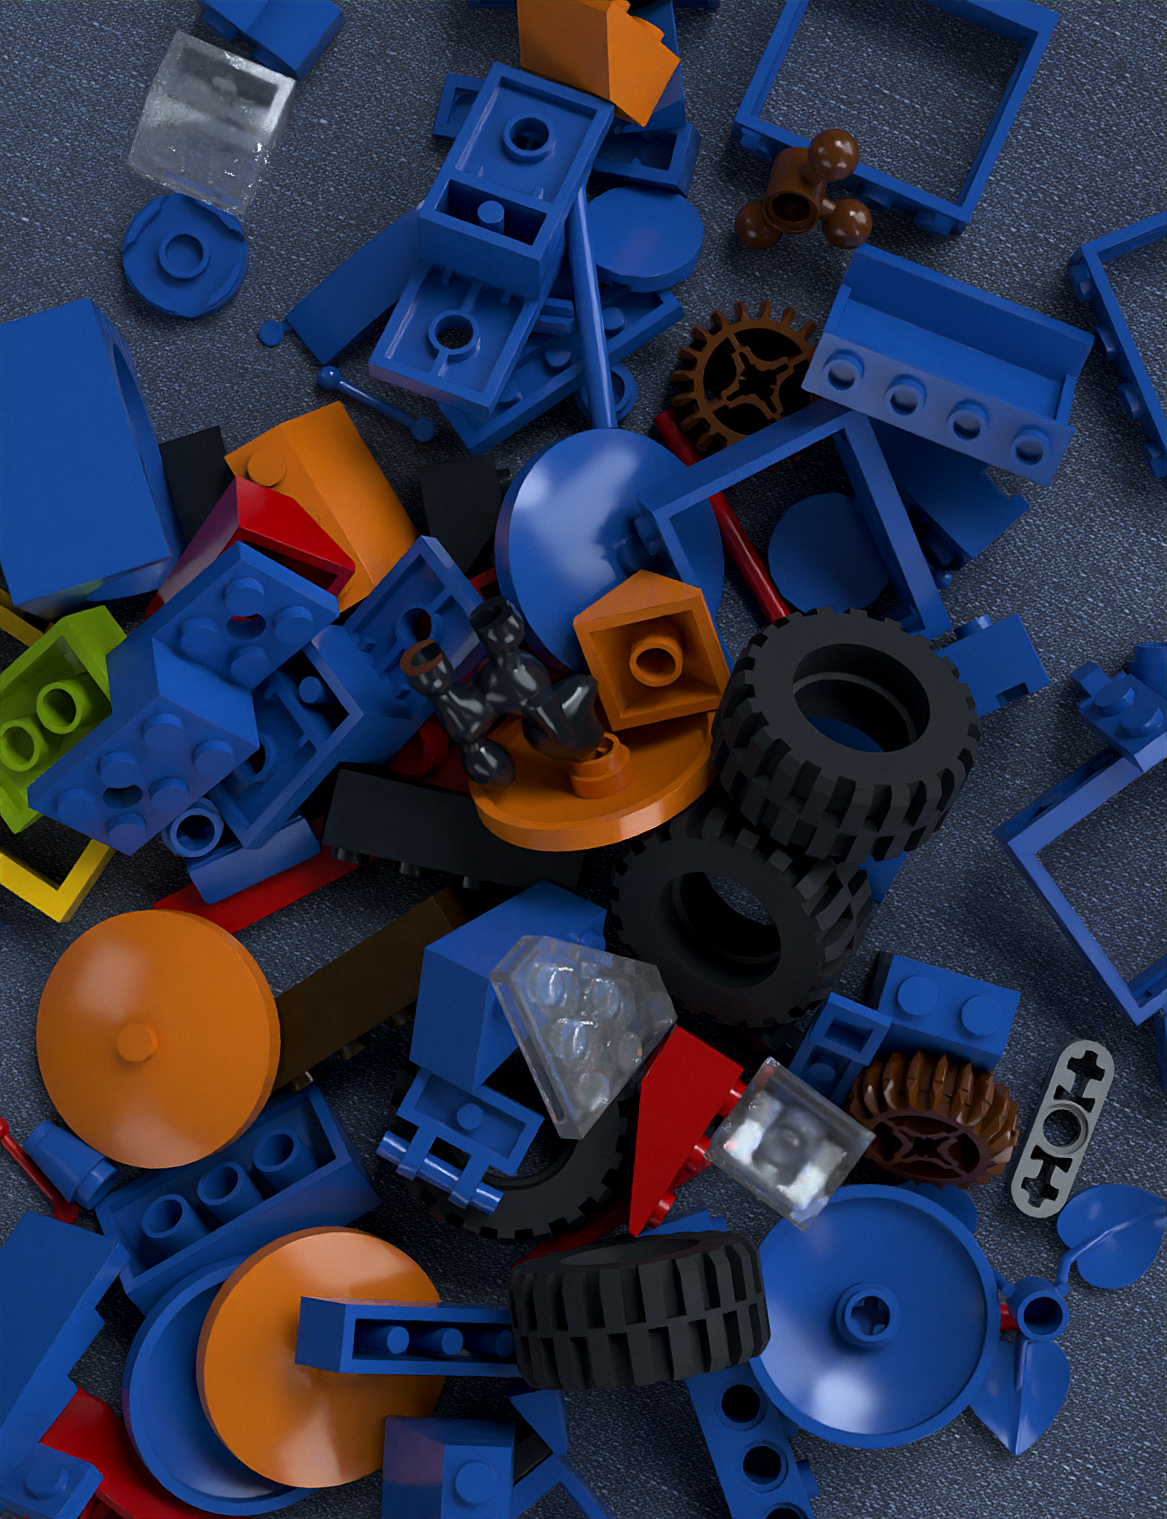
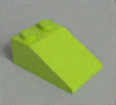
[0,605,127,834]

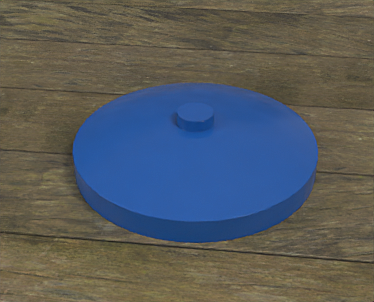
[495,428,724,677]
[748,1184,1001,1449]
[122,1254,318,1516]

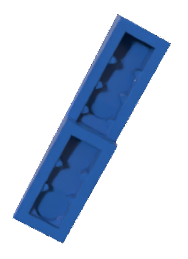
[432,73,702,198]

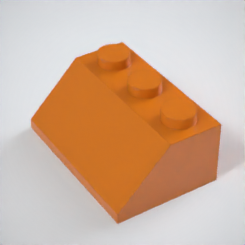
[224,400,420,625]

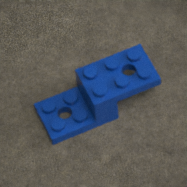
[368,61,615,420]
[206,535,486,850]
[27,540,340,856]

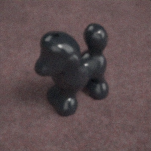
[400,595,604,792]

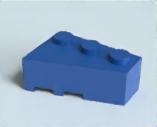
[832,415,1031,571]
[409,879,607,1094]

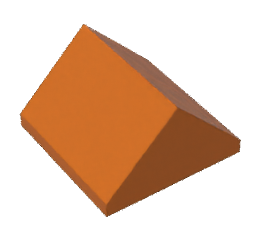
[573,569,731,731]

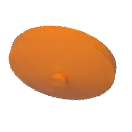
[469,693,719,852]
[36,909,281,1169]
[196,1226,446,1488]

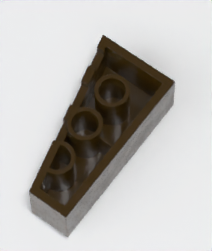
[270,882,486,1095]

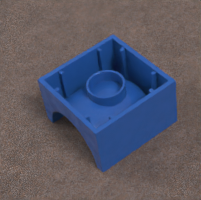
[0,297,188,624]

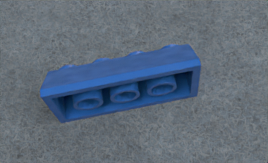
[94,1080,383,1317]

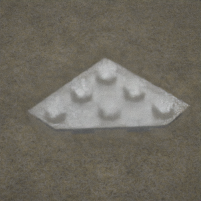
[488,935,678,1140]

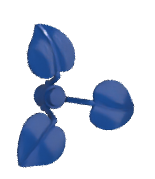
[890,1179,1167,1456]

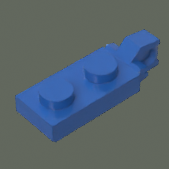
[1069,661,1167,773]

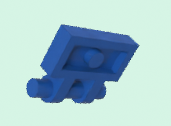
[375,1067,544,1216]

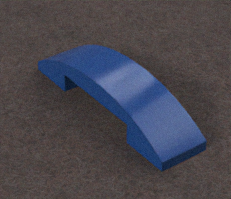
[285,199,425,367]
[748,992,893,1176]

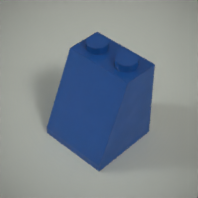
[863,950,1021,1073]
[381,1415,516,1519]

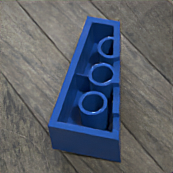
[805,613,1052,753]

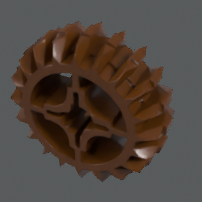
[670,300,824,473]
[843,1050,1019,1191]

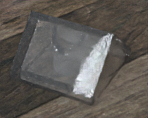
[704,1056,876,1233]

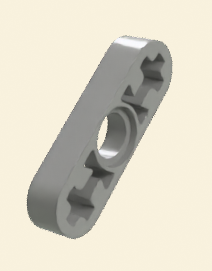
[1007,1039,1115,1218]

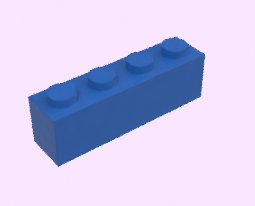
[295,1296,522,1377]

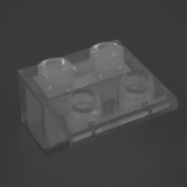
[126,30,296,220]

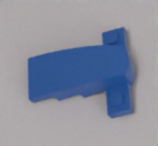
[0,1210,131,1519]

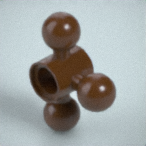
[734,128,873,251]

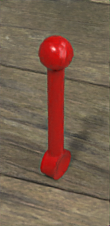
[0,1117,80,1224]

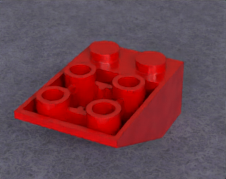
[627,1021,747,1237]

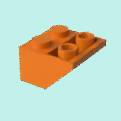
[517,0,681,128]

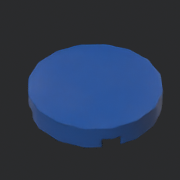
[588,184,704,293]
[122,192,249,320]
[767,492,889,615]

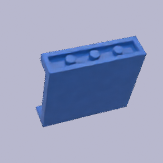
[801,243,1095,488]

